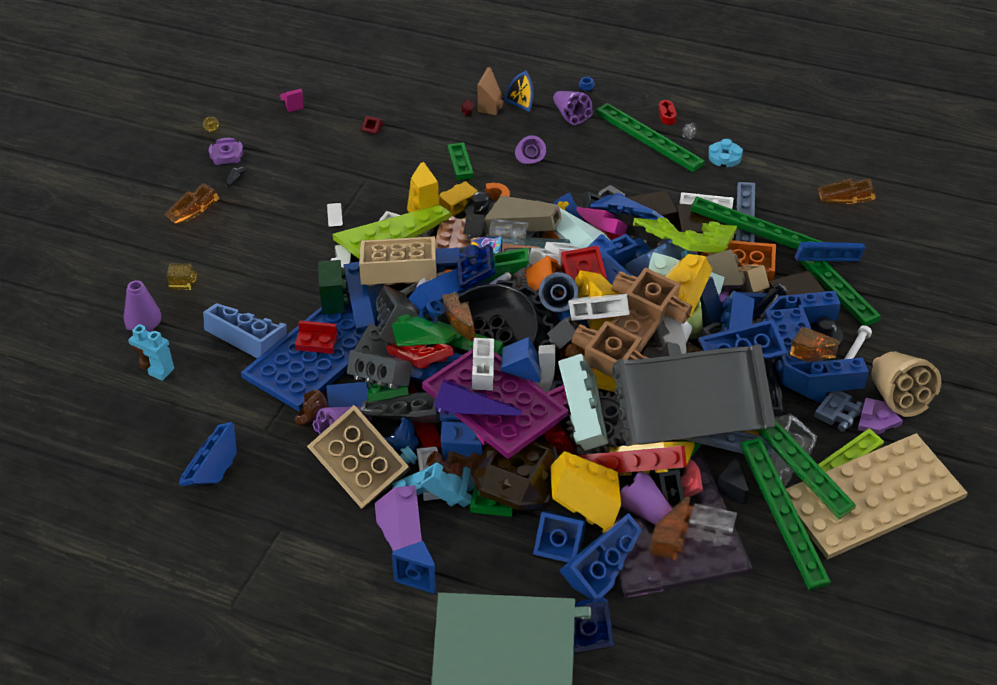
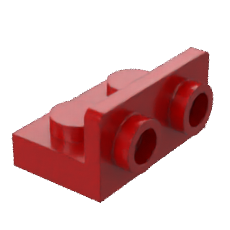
[295,321,338,354]

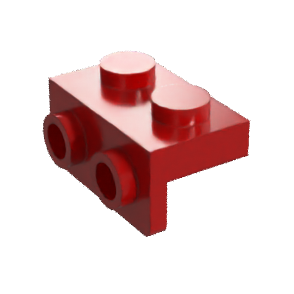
[544,422,579,456]

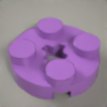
[209,138,243,165]

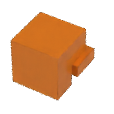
[525,256,563,298]

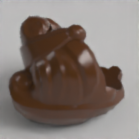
[295,389,329,426]

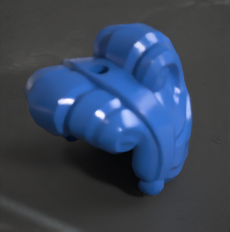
[384,417,419,452]

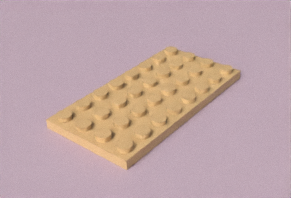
[786,433,967,560]

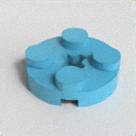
[708,139,743,167]

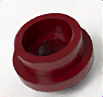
[461,99,473,116]

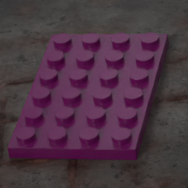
[422,349,569,459]

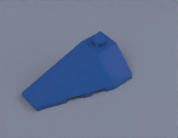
[343,262,385,330]
[559,513,642,602]

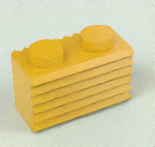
[439,181,478,216]

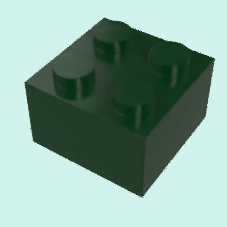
[318,260,348,314]

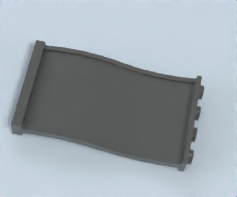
[612,344,776,446]

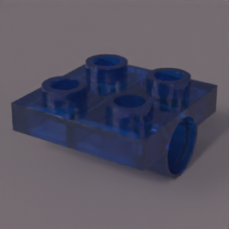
[457,244,496,291]

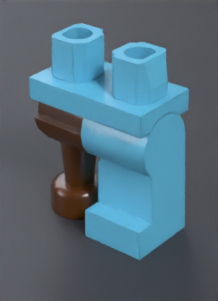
[128,324,174,381]
[420,451,474,507]

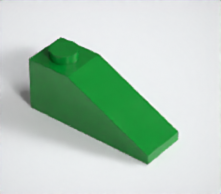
[392,314,457,346]

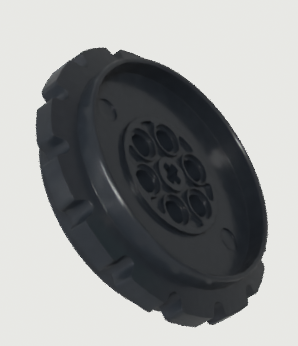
[431,280,555,382]

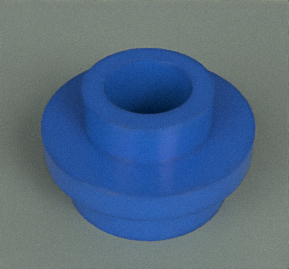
[579,77,595,91]

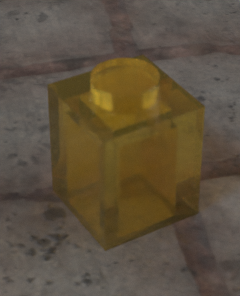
[167,263,196,290]

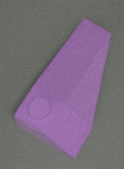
[375,485,422,551]

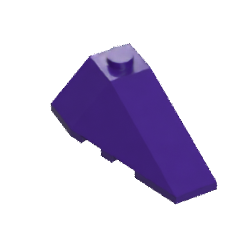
[433,379,522,416]

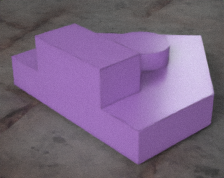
[858,398,902,435]

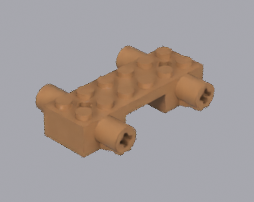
[572,267,692,378]

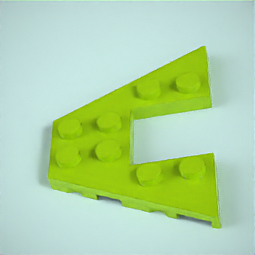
[633,218,737,253]

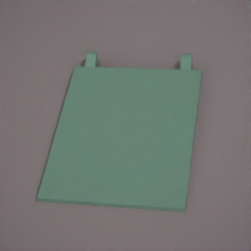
[431,593,591,685]

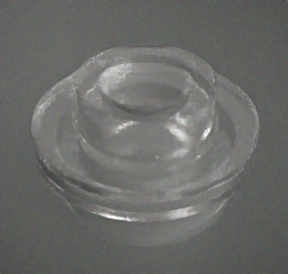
[682,123,697,139]

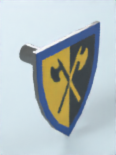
[504,71,534,112]

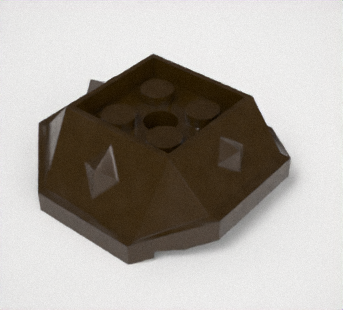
[470,439,558,511]

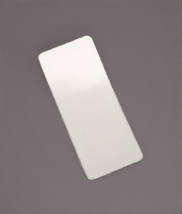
[327,203,343,226]

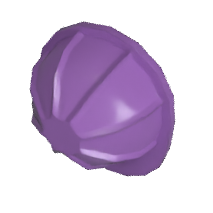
[515,136,546,164]

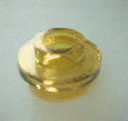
[203,117,219,131]

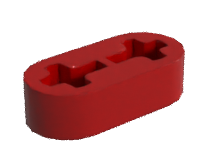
[658,100,676,125]

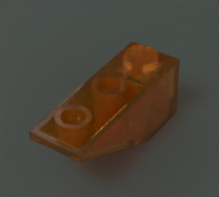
[650,496,693,560]

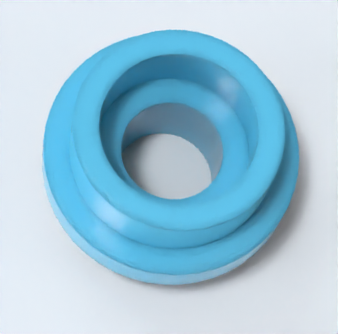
[400,446,418,465]

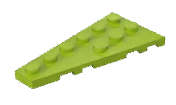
[333,205,451,259]

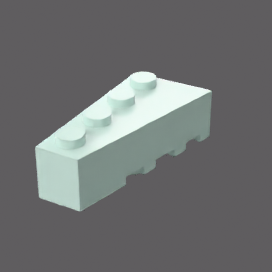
[558,354,608,451]

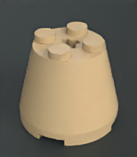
[871,351,941,417]

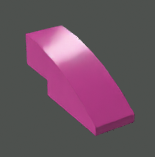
[577,207,628,236]

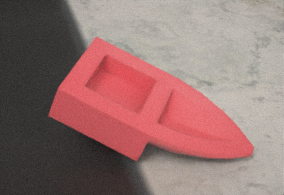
[681,459,703,498]

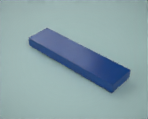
[795,242,866,262]

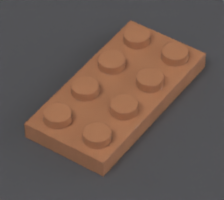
[435,216,476,248]

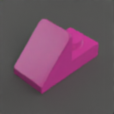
[280,89,303,112]

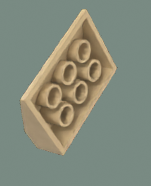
[359,237,437,286]
[307,405,411,509]

